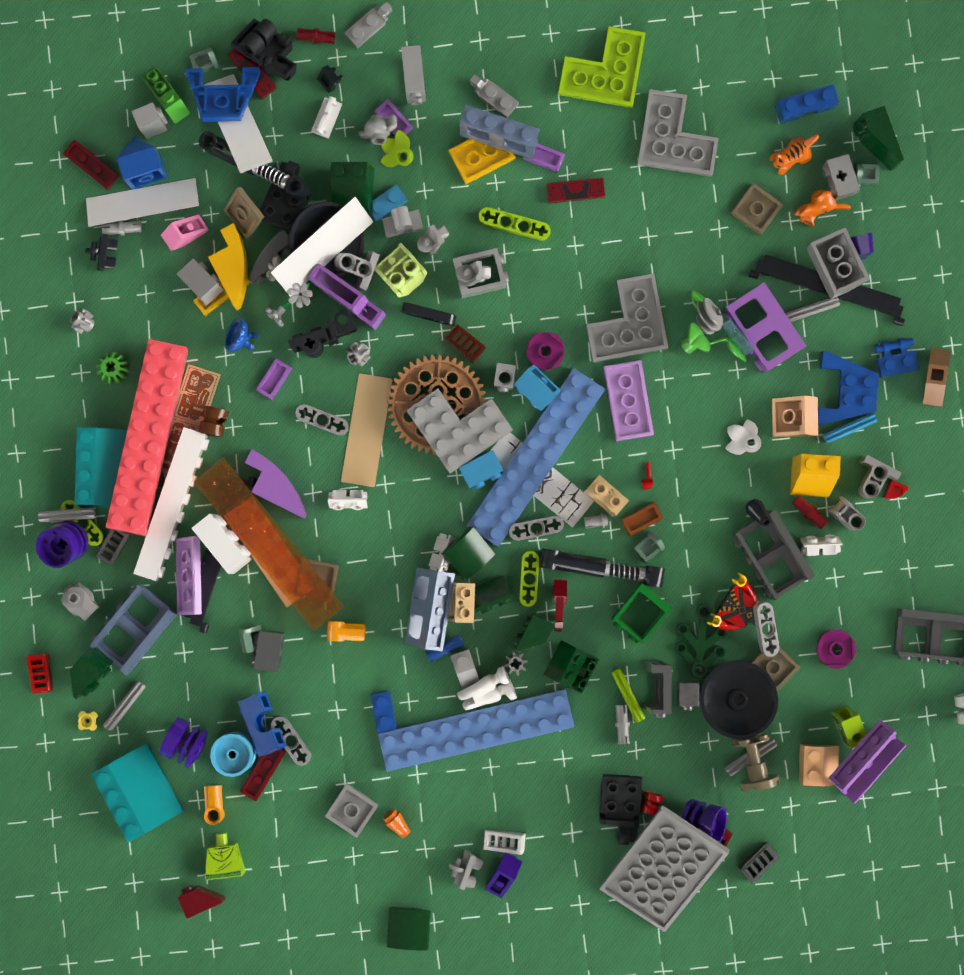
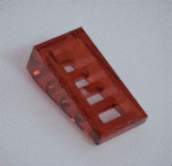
[445,324,486,363]

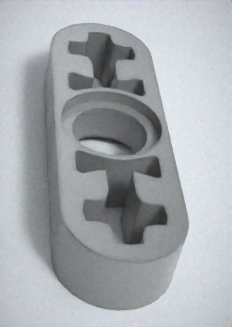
[295,404,349,436]
[509,516,564,541]
[753,601,779,657]
[271,716,311,766]

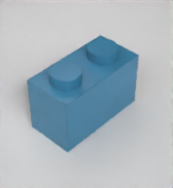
[514,365,561,411]
[459,450,504,490]

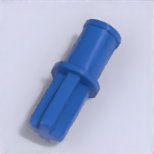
[426,635,464,662]

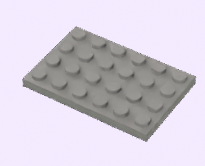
[599,805,730,932]

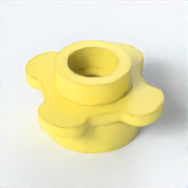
[78,711,98,731]

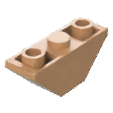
[923,348,951,407]

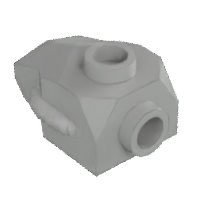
[61,582,99,621]

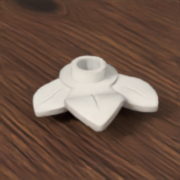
[725,419,761,455]

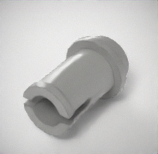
[584,513,608,529]

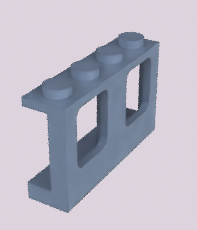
[460,105,540,159]
[404,567,455,652]
[90,585,178,675]

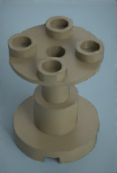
[731,733,780,792]

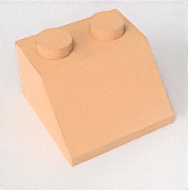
[772,396,818,437]
[798,744,839,786]

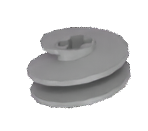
[696,298,723,335]

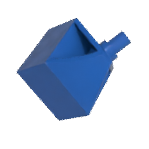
[117,136,168,189]

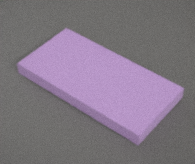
[603,360,654,441]
[176,536,202,615]

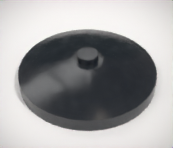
[288,202,365,277]
[699,661,778,739]

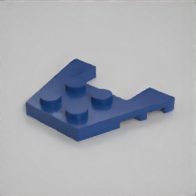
[185,67,260,122]
[818,351,879,425]

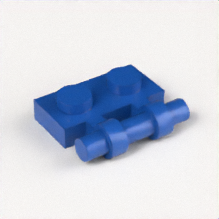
[874,338,919,378]

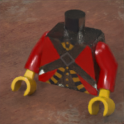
[707,572,763,630]

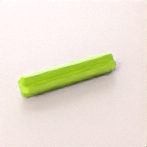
[612,668,645,722]

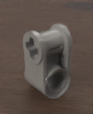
[828,496,866,531]

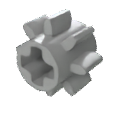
[70,309,94,334]
[346,342,371,367]
[504,651,528,676]

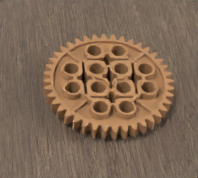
[387,354,487,455]

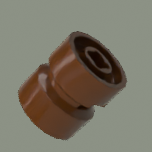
[198,406,229,438]

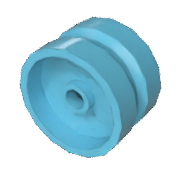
[210,731,257,777]

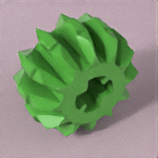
[96,352,129,385]

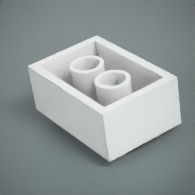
[192,514,252,574]

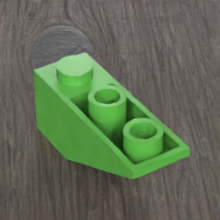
[142,67,190,124]

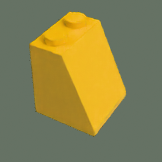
[790,454,841,498]

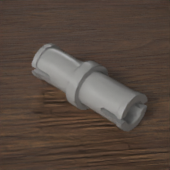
[102,220,142,236]
[615,705,630,744]

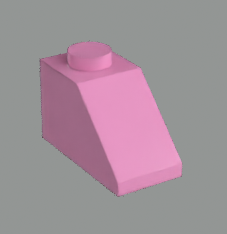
[161,214,209,251]

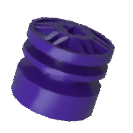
[36,521,89,568]
[159,717,208,769]
[681,799,727,843]

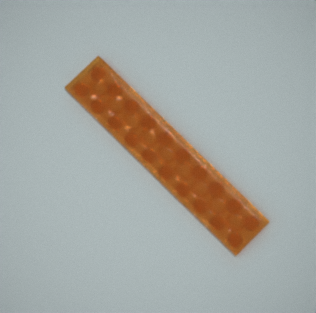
[194,458,345,632]

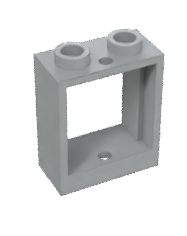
[401,45,426,105]
[453,248,509,299]

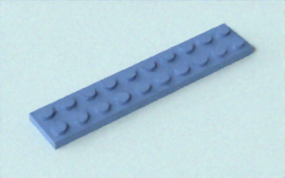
[467,368,605,547]
[378,689,574,772]

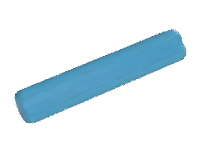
[822,413,877,444]

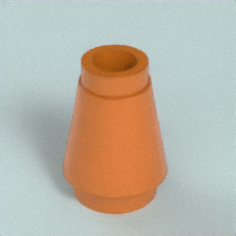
[383,809,411,838]

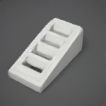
[483,830,526,855]

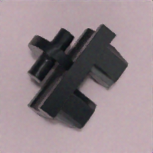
[85,234,118,271]

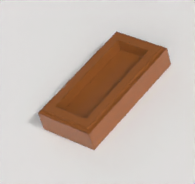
[621,502,664,537]

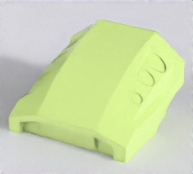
[374,243,427,297]

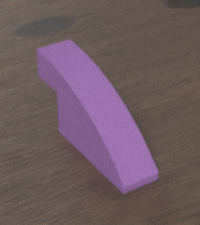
[307,263,386,330]
[245,449,307,518]

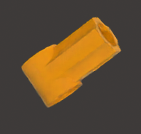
[327,621,365,641]
[204,785,225,825]

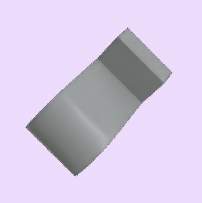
[382,206,423,238]
[334,251,380,290]
[858,455,901,499]

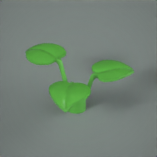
[681,290,747,362]

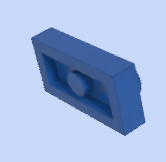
[371,691,397,733]

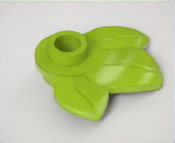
[381,130,413,167]

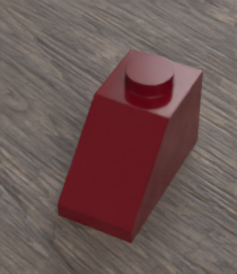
[178,885,226,919]

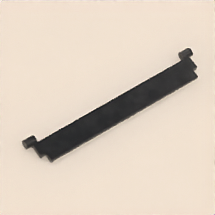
[748,255,905,326]
[184,476,257,634]

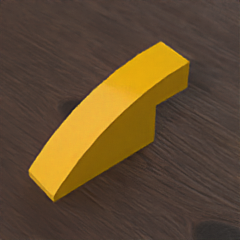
[208,223,248,311]

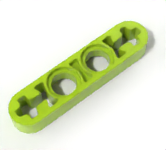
[479,207,551,241]

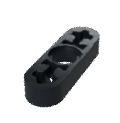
[401,302,457,326]

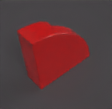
[883,480,909,499]

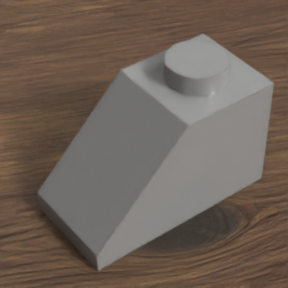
[450,648,480,689]

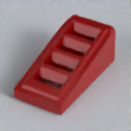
[27,653,53,694]

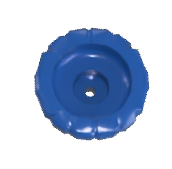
[225,318,258,352]

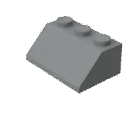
[807,227,870,299]

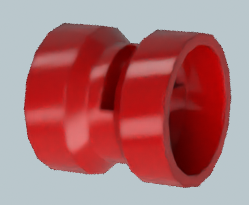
[640,791,663,815]

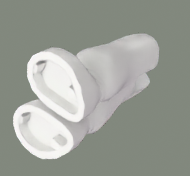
[457,666,517,711]

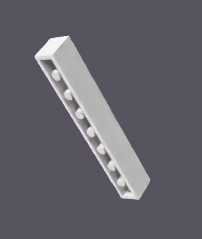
[133,427,209,581]

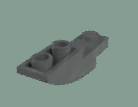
[249,230,290,285]

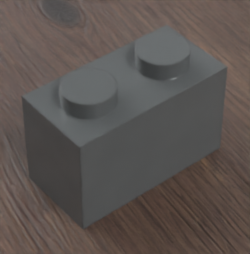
[252,630,285,672]

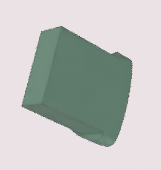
[189,46,219,72]
[854,163,880,185]
[634,532,665,563]
[238,625,261,653]

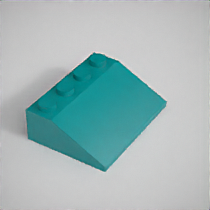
[75,428,128,506]
[91,743,184,843]

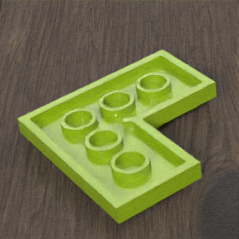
[558,26,646,108]

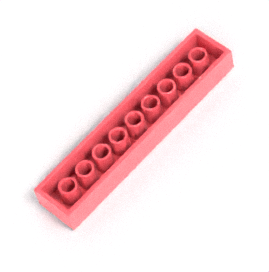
[106,339,188,536]

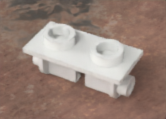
[311,96,342,139]
[328,490,368,510]
[428,533,455,572]
[800,535,842,556]

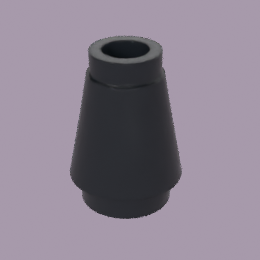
[745,499,771,527]

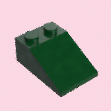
[853,106,904,171]
[330,162,374,218]

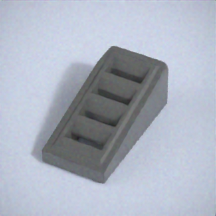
[96,529,132,566]
[738,842,780,884]

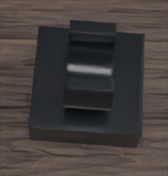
[317,65,343,93]

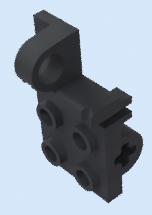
[231,18,297,81]
[260,160,311,231]
[288,310,358,358]
[599,774,642,845]

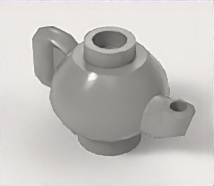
[358,114,397,145]

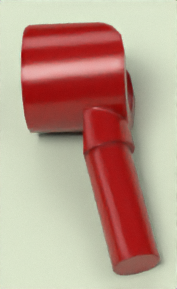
[641,462,653,490]

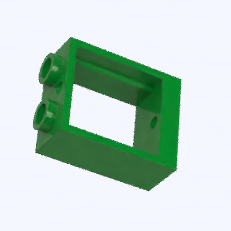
[611,583,672,644]

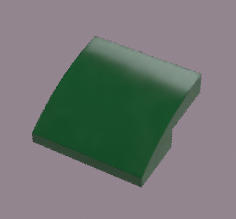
[441,527,495,581]
[387,907,431,951]

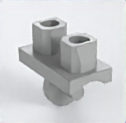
[417,225,449,255]
[457,261,491,286]
[448,850,483,890]

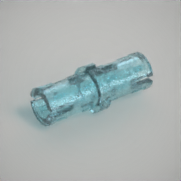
[722,319,755,356]

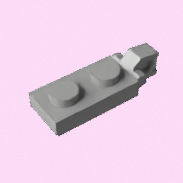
[345,2,393,49]
[470,74,519,118]

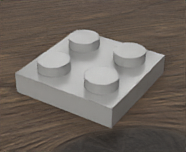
[325,783,379,838]

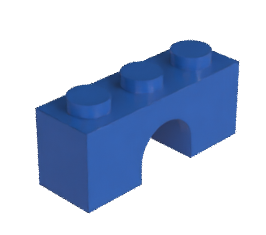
[775,84,839,124]
[238,692,287,757]

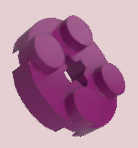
[526,332,565,371]
[816,630,856,669]

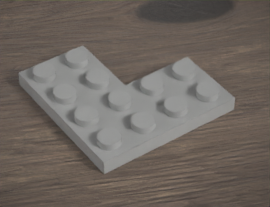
[637,89,719,177]
[586,273,669,363]
[406,388,513,474]

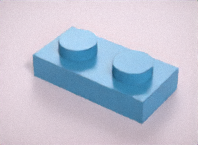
[372,184,407,223]

